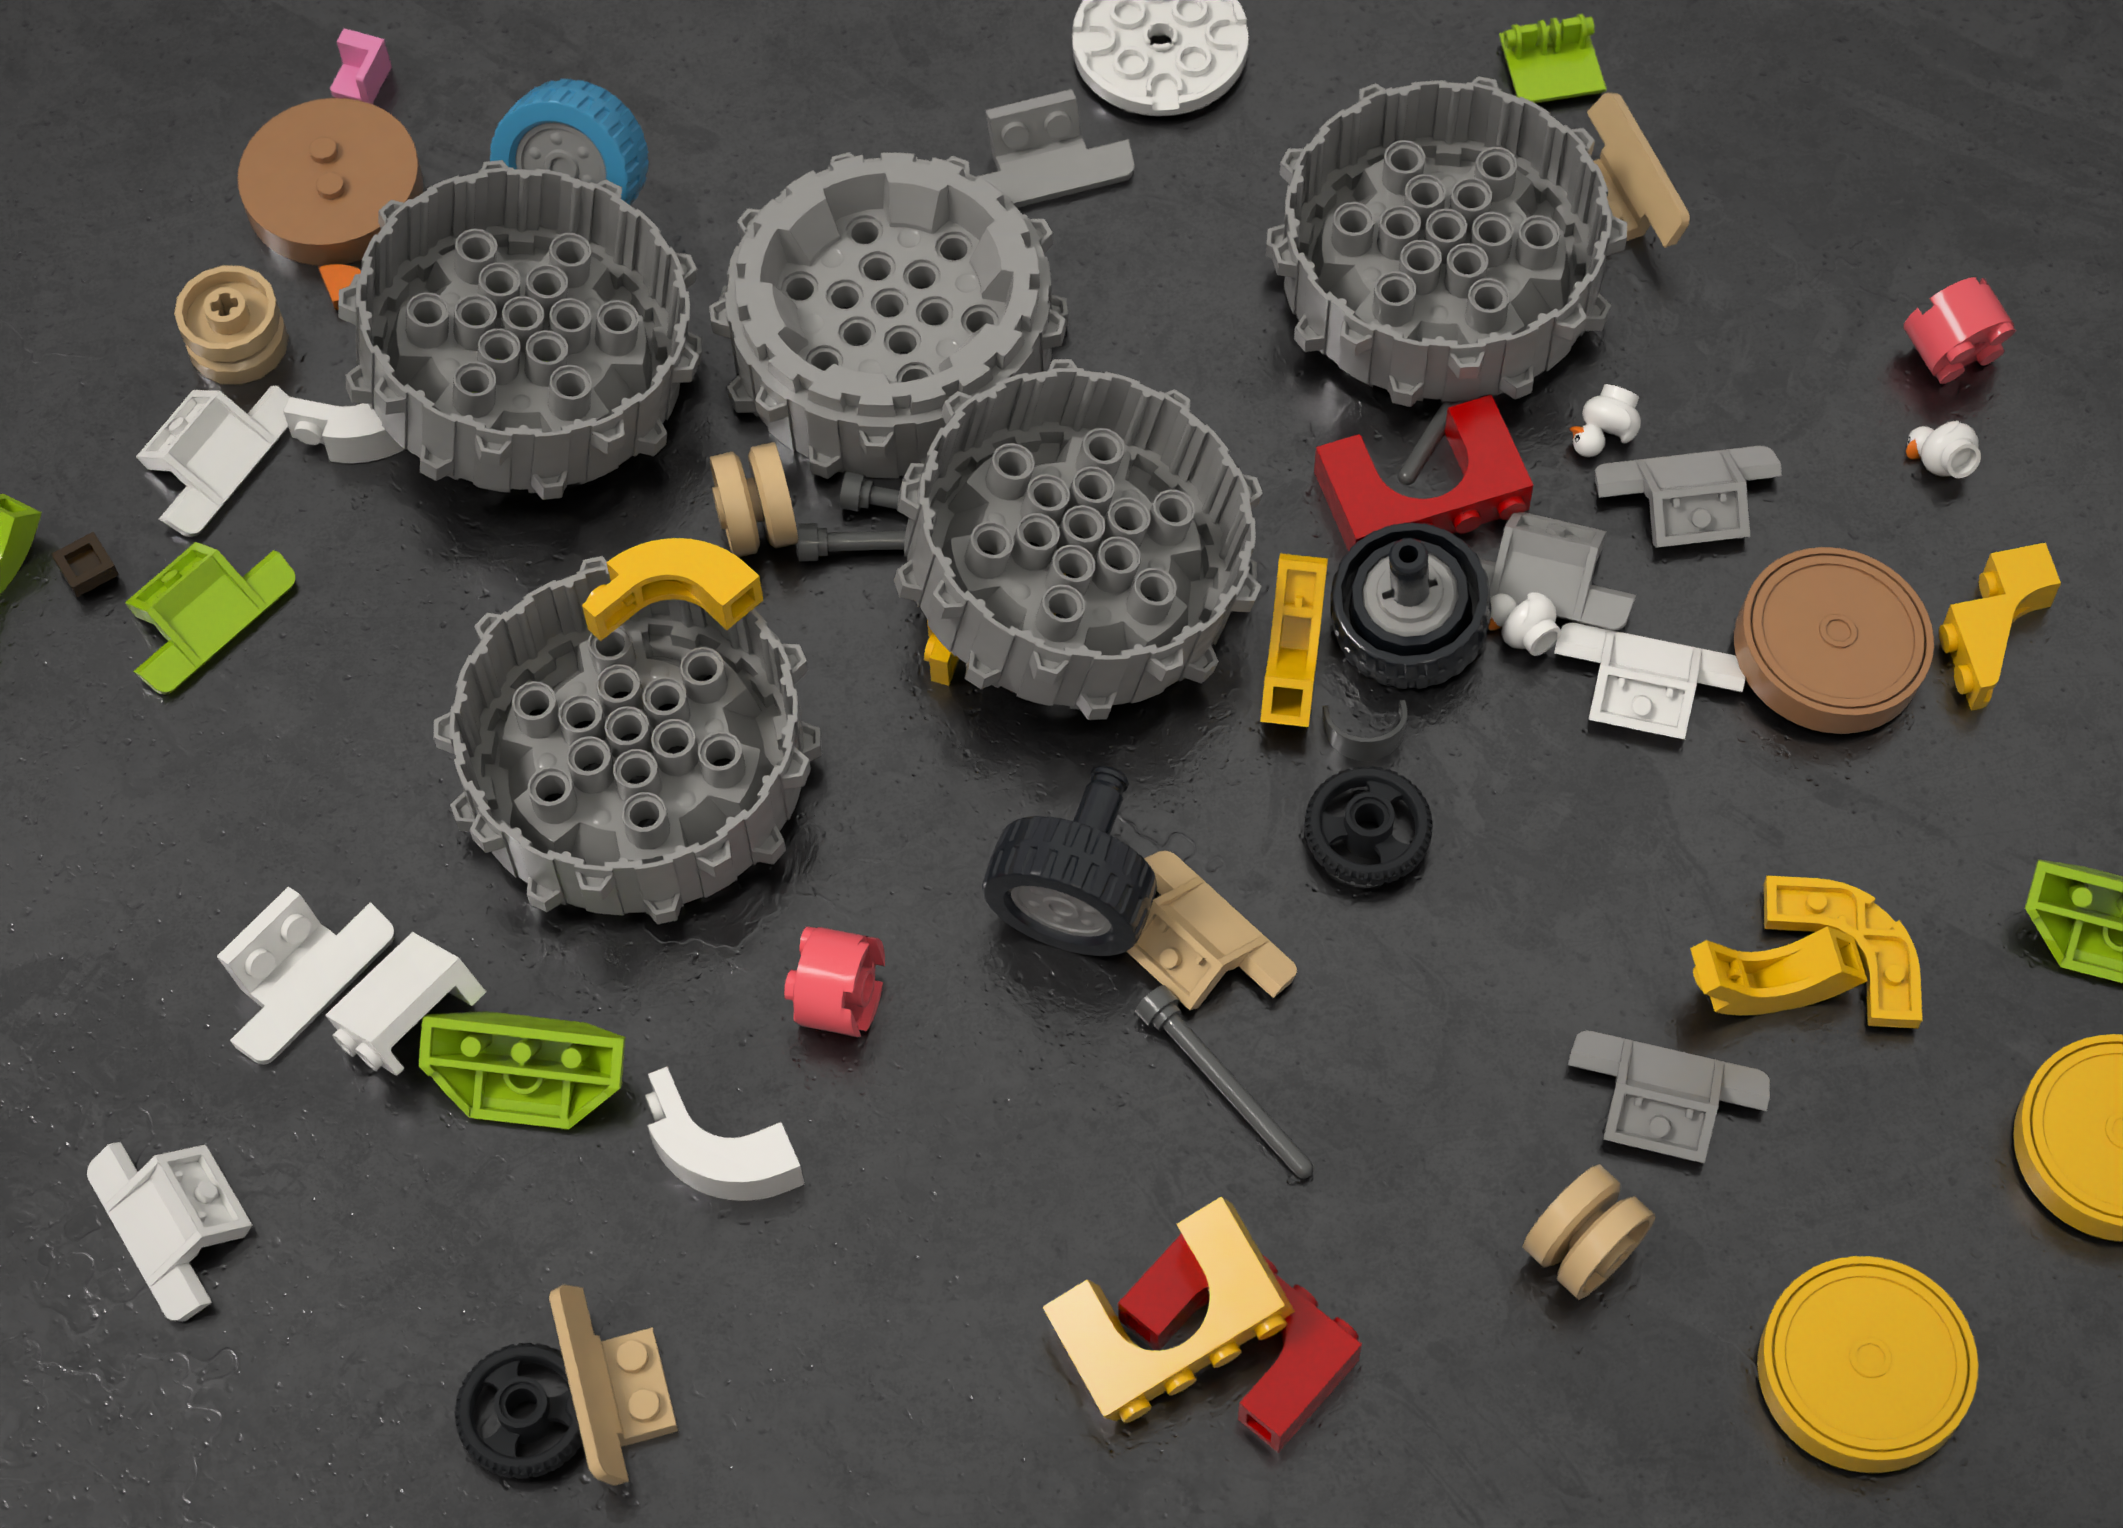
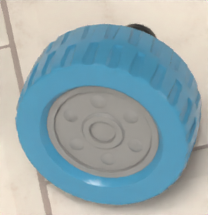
[490,79,649,206]

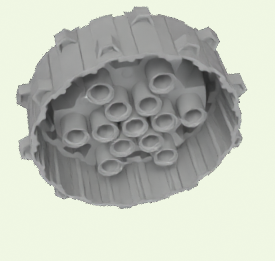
[1266,76,1627,407]
[709,152,1069,479]
[338,160,702,500]
[894,359,1263,720]
[433,556,822,924]

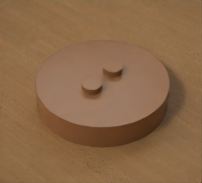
[238,98,423,266]
[1734,547,1934,734]

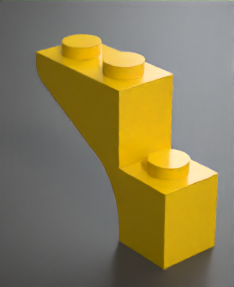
[1939,543,2061,711]

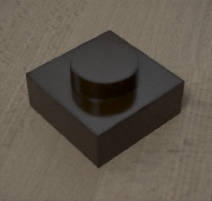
[51,531,119,597]

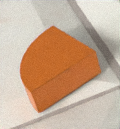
[319,264,361,311]

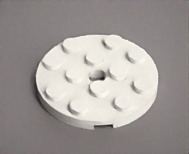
[1073,0,1248,116]

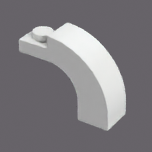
[284,397,407,463]
[645,1067,804,1201]

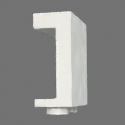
[325,932,486,1076]

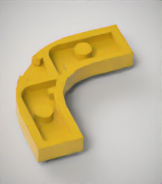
[1764,876,1922,1029]

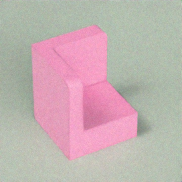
[330,28,392,104]

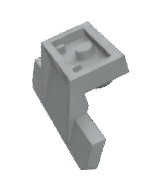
[977,89,1134,208]
[1595,446,1782,547]
[1479,512,1636,631]
[1568,1031,1770,1163]

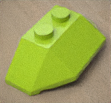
[2024,859,2123,983]
[419,1011,626,1129]

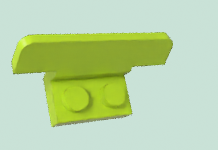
[125,542,295,694]

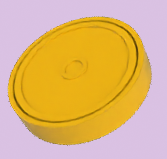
[2013,1034,2123,1242]
[1758,1256,1978,1473]

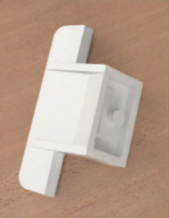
[136,386,289,537]
[1554,623,1745,739]
[217,887,394,1064]
[87,1142,252,1322]

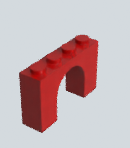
[1314,394,1534,551]
[1118,1233,1362,1453]

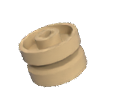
[174,265,289,385]
[710,442,799,557]
[1522,1164,1656,1300]

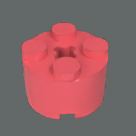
[1903,277,2015,384]
[784,927,885,1037]

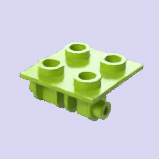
[1499,14,1606,103]

